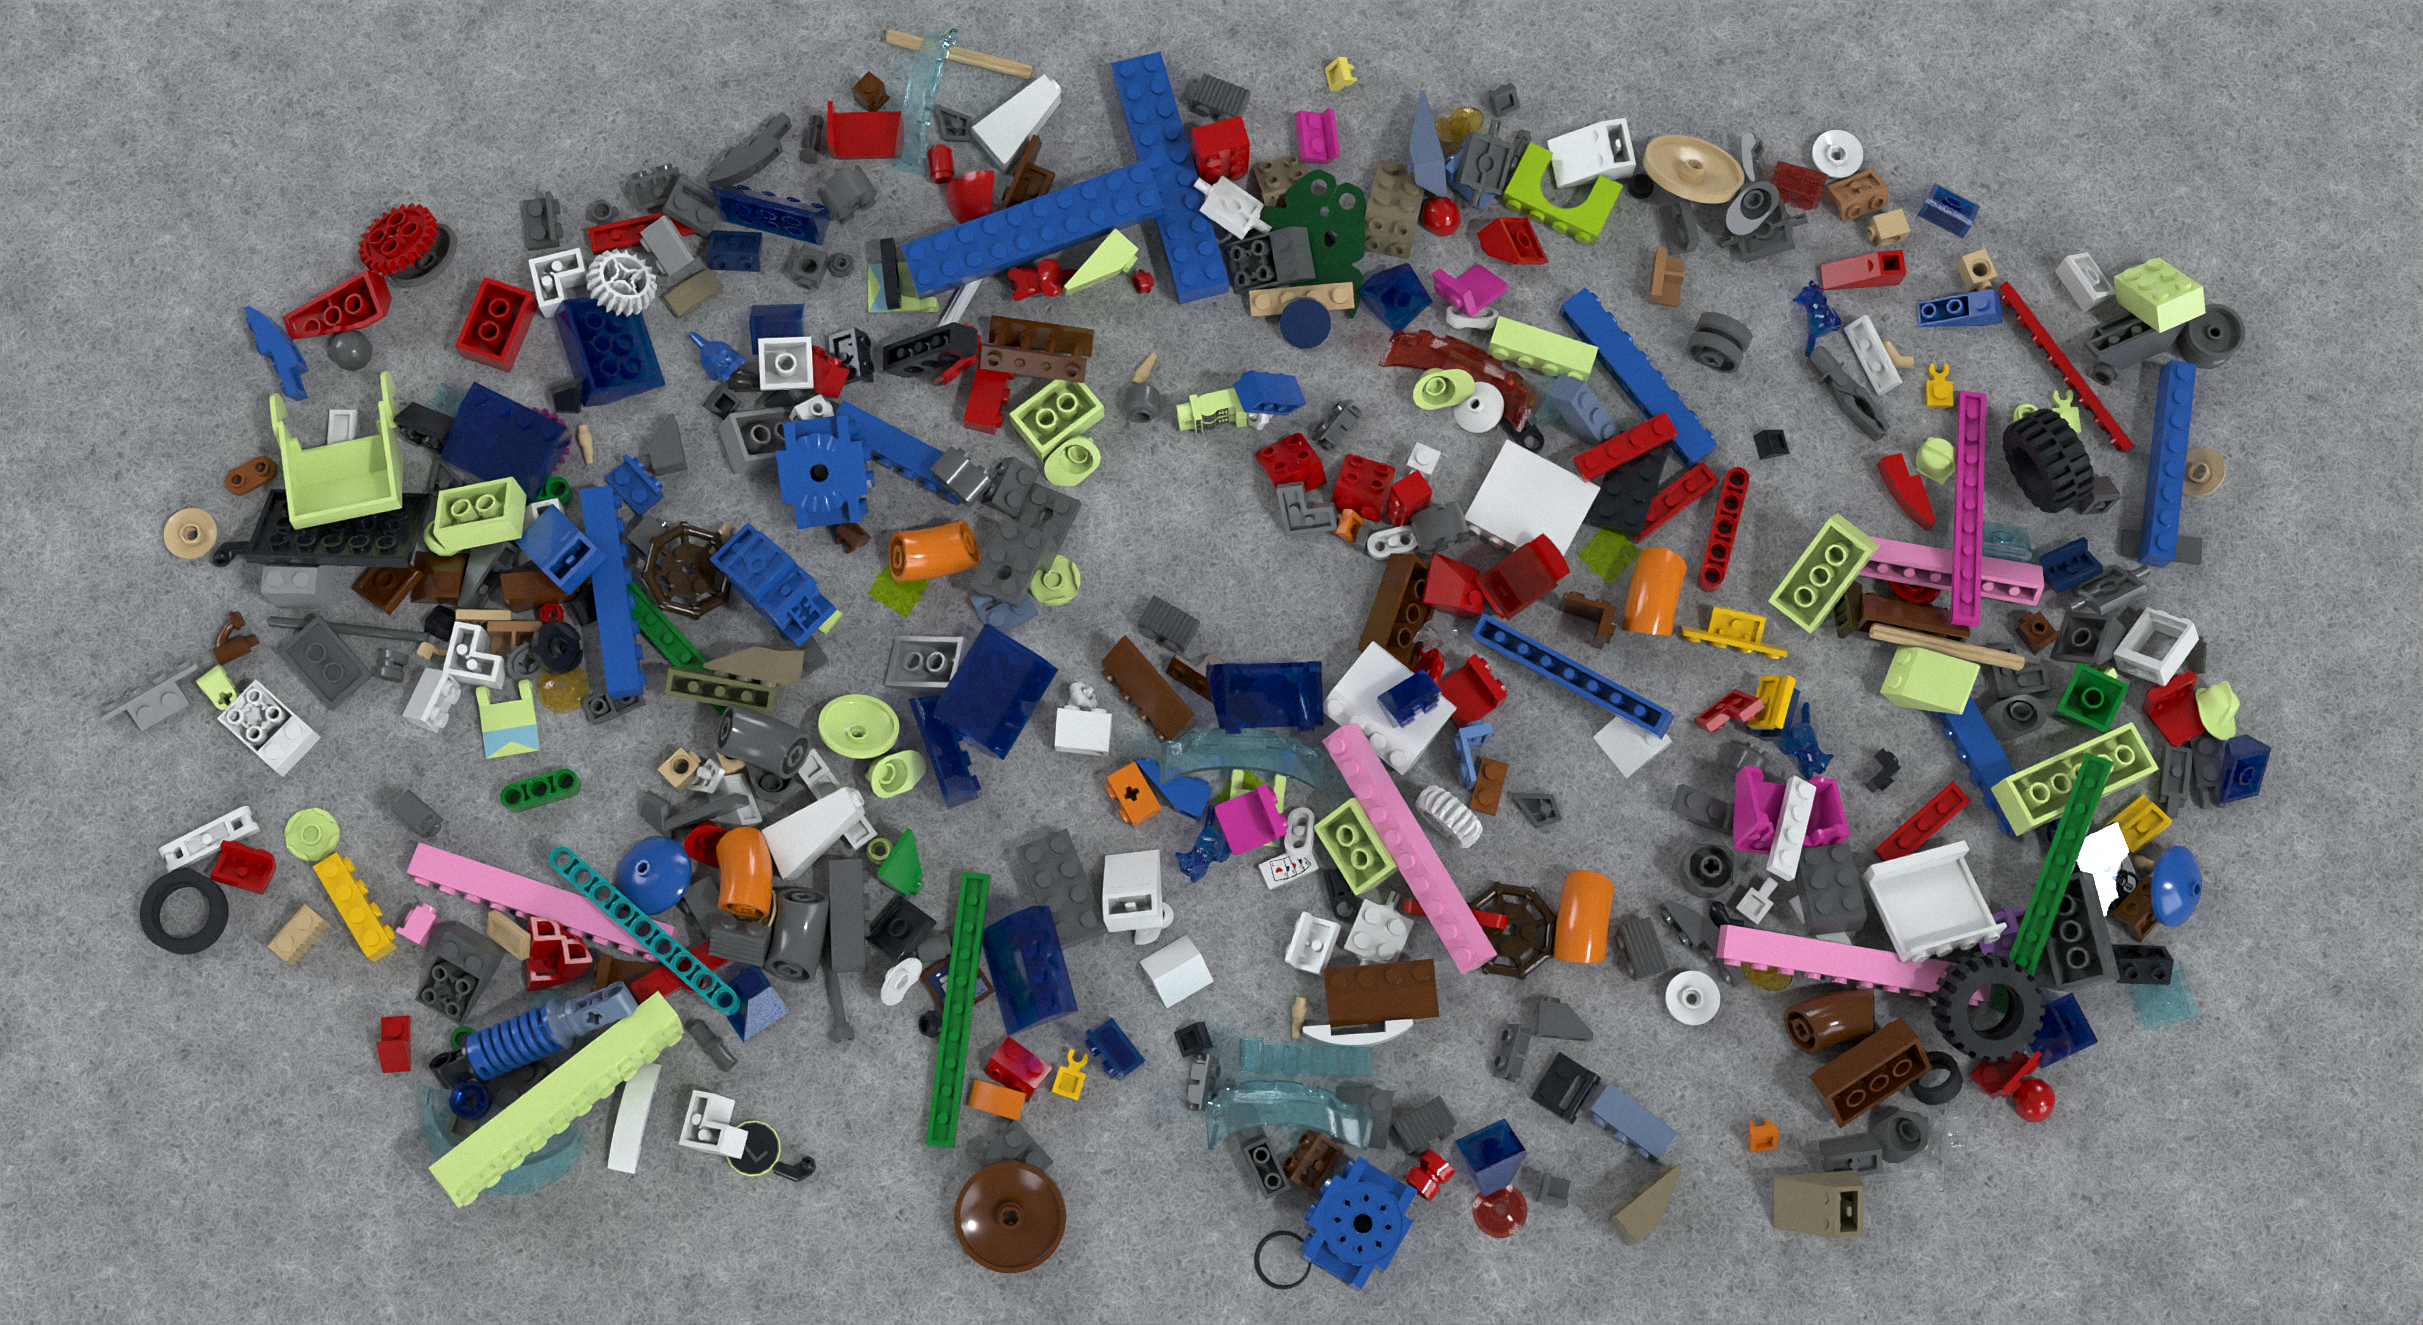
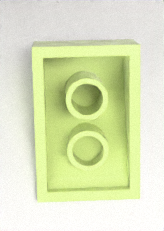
[1061,228,1139,297]
[1880,645,1980,715]

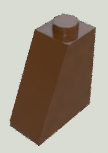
[500,571,581,613]

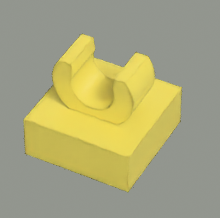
[1325,57,1357,92]

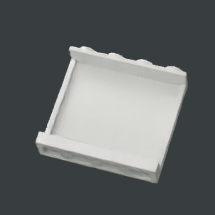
[1465,440,1600,557]
[1862,840,2007,964]

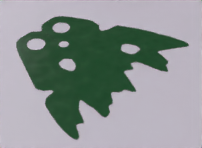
[1224,169,1366,319]

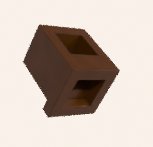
[852,71,890,112]
[2015,611,2061,655]

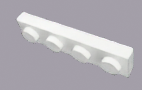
[1766,775,1816,881]

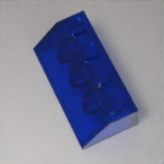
[909,695,981,809]

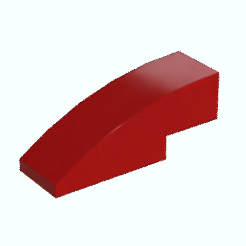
[1877,453,1936,531]

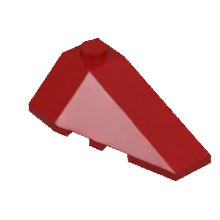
[282,269,392,340]

